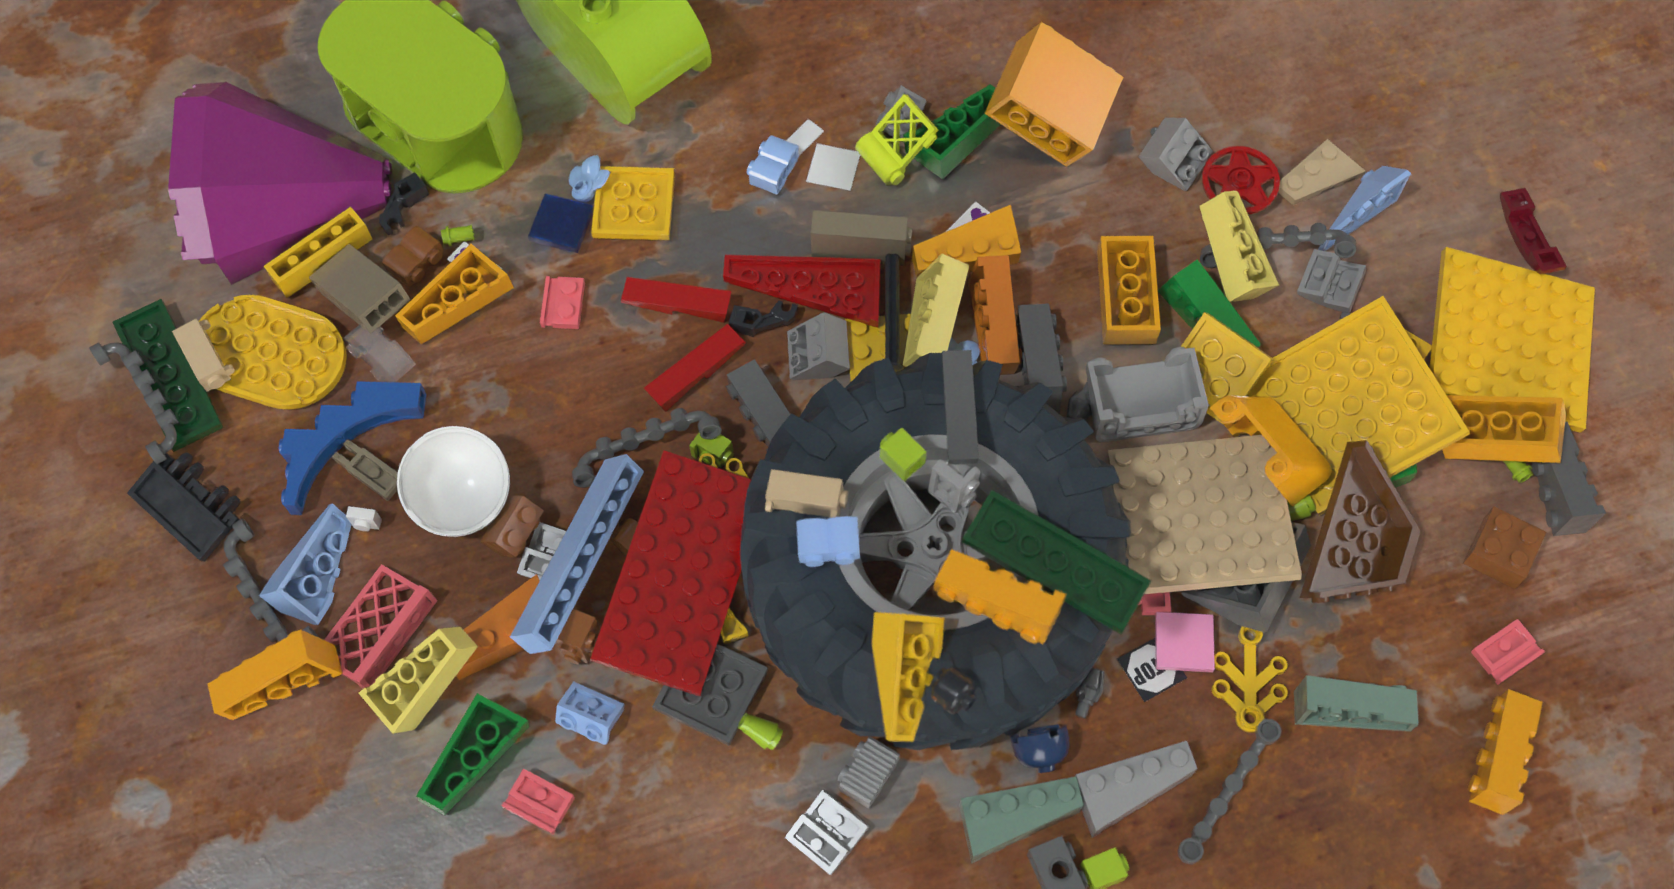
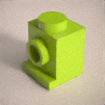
[689,433,734,468]

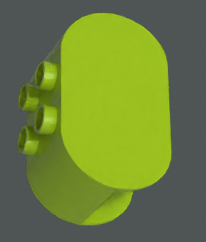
[318,0,523,193]
[516,0,712,124]

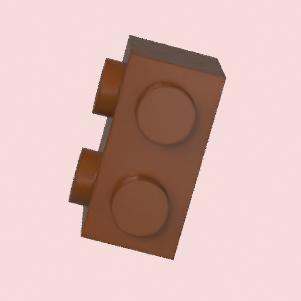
[480,495,544,557]
[556,609,600,665]

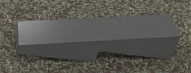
[942,350,979,464]

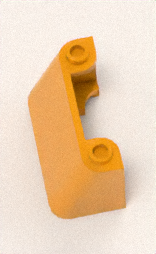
[1210,395,1331,507]

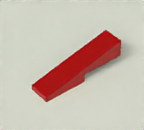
[621,277,732,323]
[644,324,746,412]

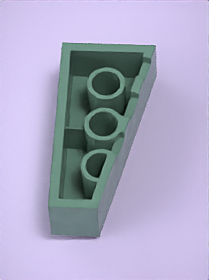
[1294,675,1419,731]
[959,777,1083,864]

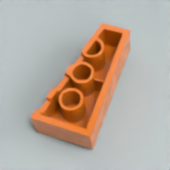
[968,255,1022,375]
[456,574,540,680]

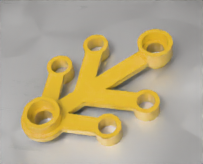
[1211,626,1288,733]

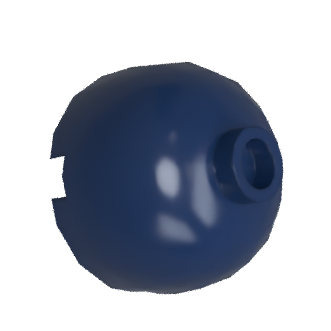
[1010,724,1070,773]

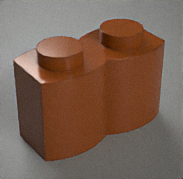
[382,226,444,287]

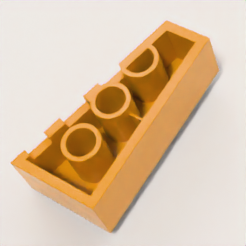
[912,204,1021,279]
[395,244,514,344]
[934,549,1066,644]
[208,629,343,720]
[1468,689,1543,815]

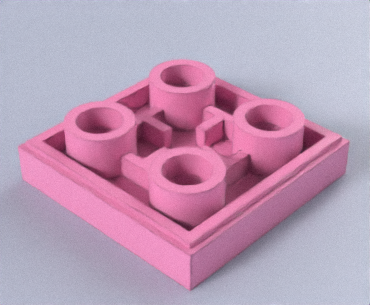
[1155,612,1215,672]

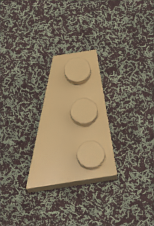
[1278,139,1366,205]

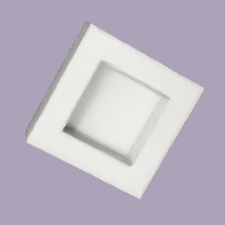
[346,506,382,531]

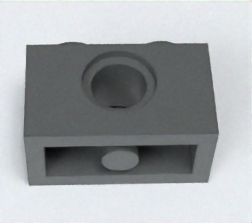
[1027,836,1088,889]

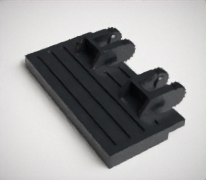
[127,452,241,562]

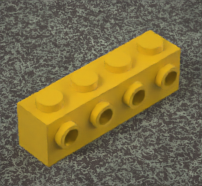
[264,207,372,298]

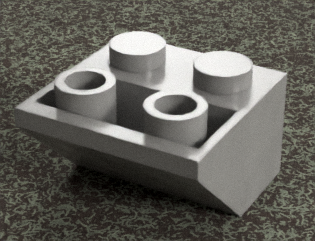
[1138,118,1213,191]
[787,312,850,380]

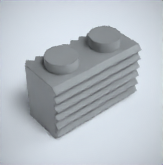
[838,737,900,809]

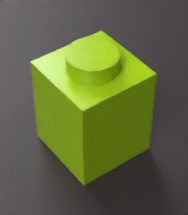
[880,428,927,482]
[1080,847,1129,889]

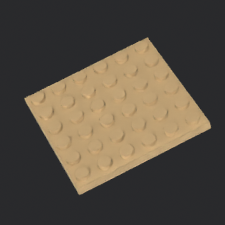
[1108,435,1302,594]

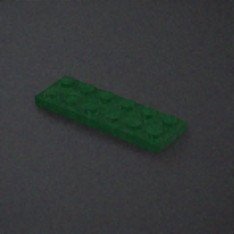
[112,299,224,452]
[961,490,1151,634]

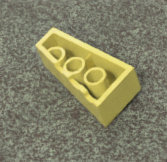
[1200,191,1279,302]
[903,254,969,367]
[359,627,478,734]

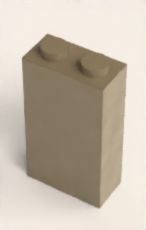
[811,210,912,266]
[309,244,411,334]

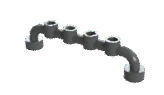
[1200,223,1356,268]
[89,342,178,464]
[572,408,721,488]
[223,518,318,643]
[1177,719,1281,864]

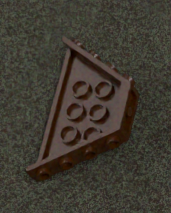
[1300,440,1421,603]

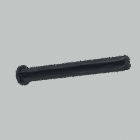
[885,253,903,372]

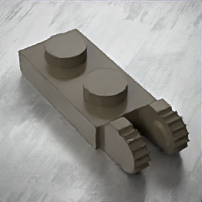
[332,440,398,501]

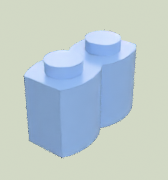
[747,135,799,194]
[797,516,860,567]

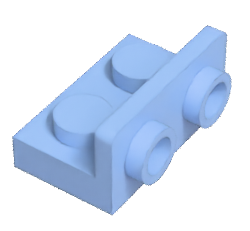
[555,681,624,745]

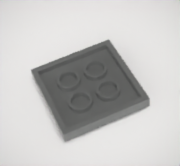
[652,644,768,746]

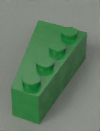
[903,84,1001,179]
[1158,259,1261,347]
[416,693,529,815]

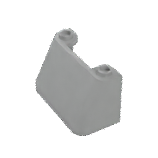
[1086,347,1209,442]

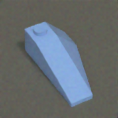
[1318,166,1411,251]
[259,504,351,625]

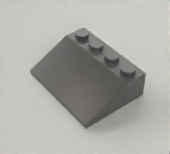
[1182,522,1311,633]

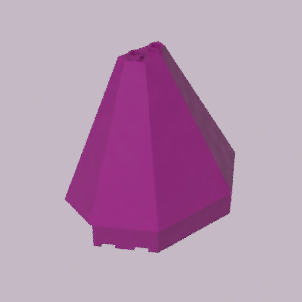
[168,82,392,285]

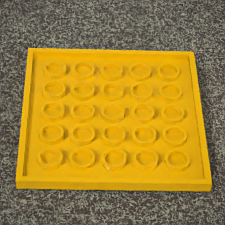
[1430,247,1595,433]
[1248,296,1470,516]

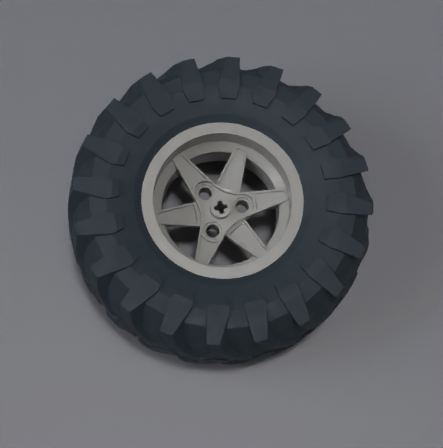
[740,353,1131,750]

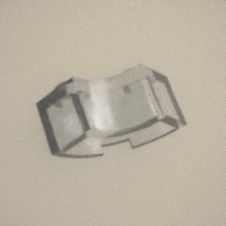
[344,325,416,382]

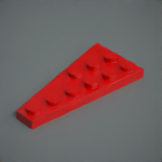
[723,255,880,328]

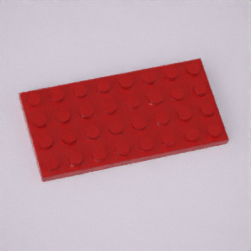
[590,450,751,696]

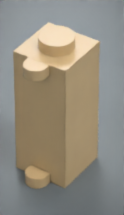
[172,318,235,391]
[765,469,848,518]

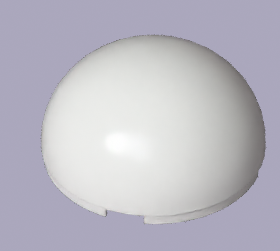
[397,426,510,537]

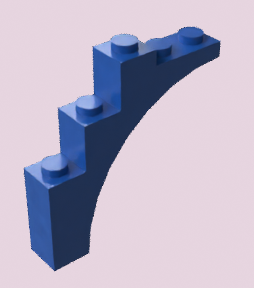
[279,381,427,515]

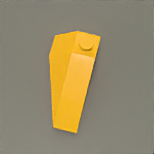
[872,612,944,741]

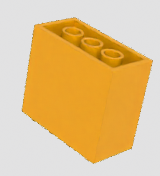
[985,22,1123,167]

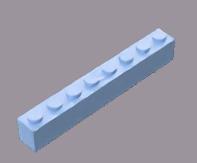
[510,454,644,654]

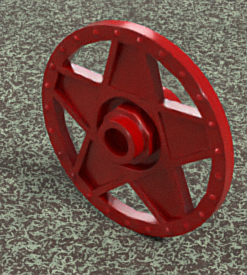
[1202,146,1280,215]

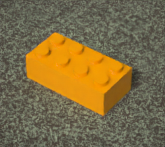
[1097,236,1161,345]
[1442,395,1566,463]

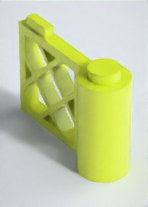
[855,94,938,186]

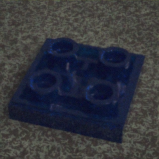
[528,193,594,253]

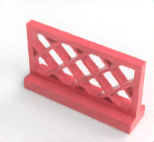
[324,564,438,689]

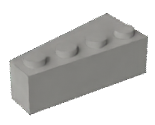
[1075,741,1197,838]

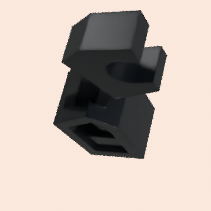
[379,172,429,236]
[729,300,798,337]

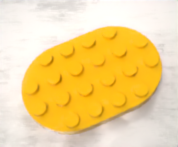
[199,295,347,409]

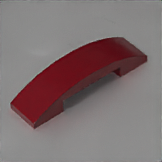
[1500,188,1567,274]

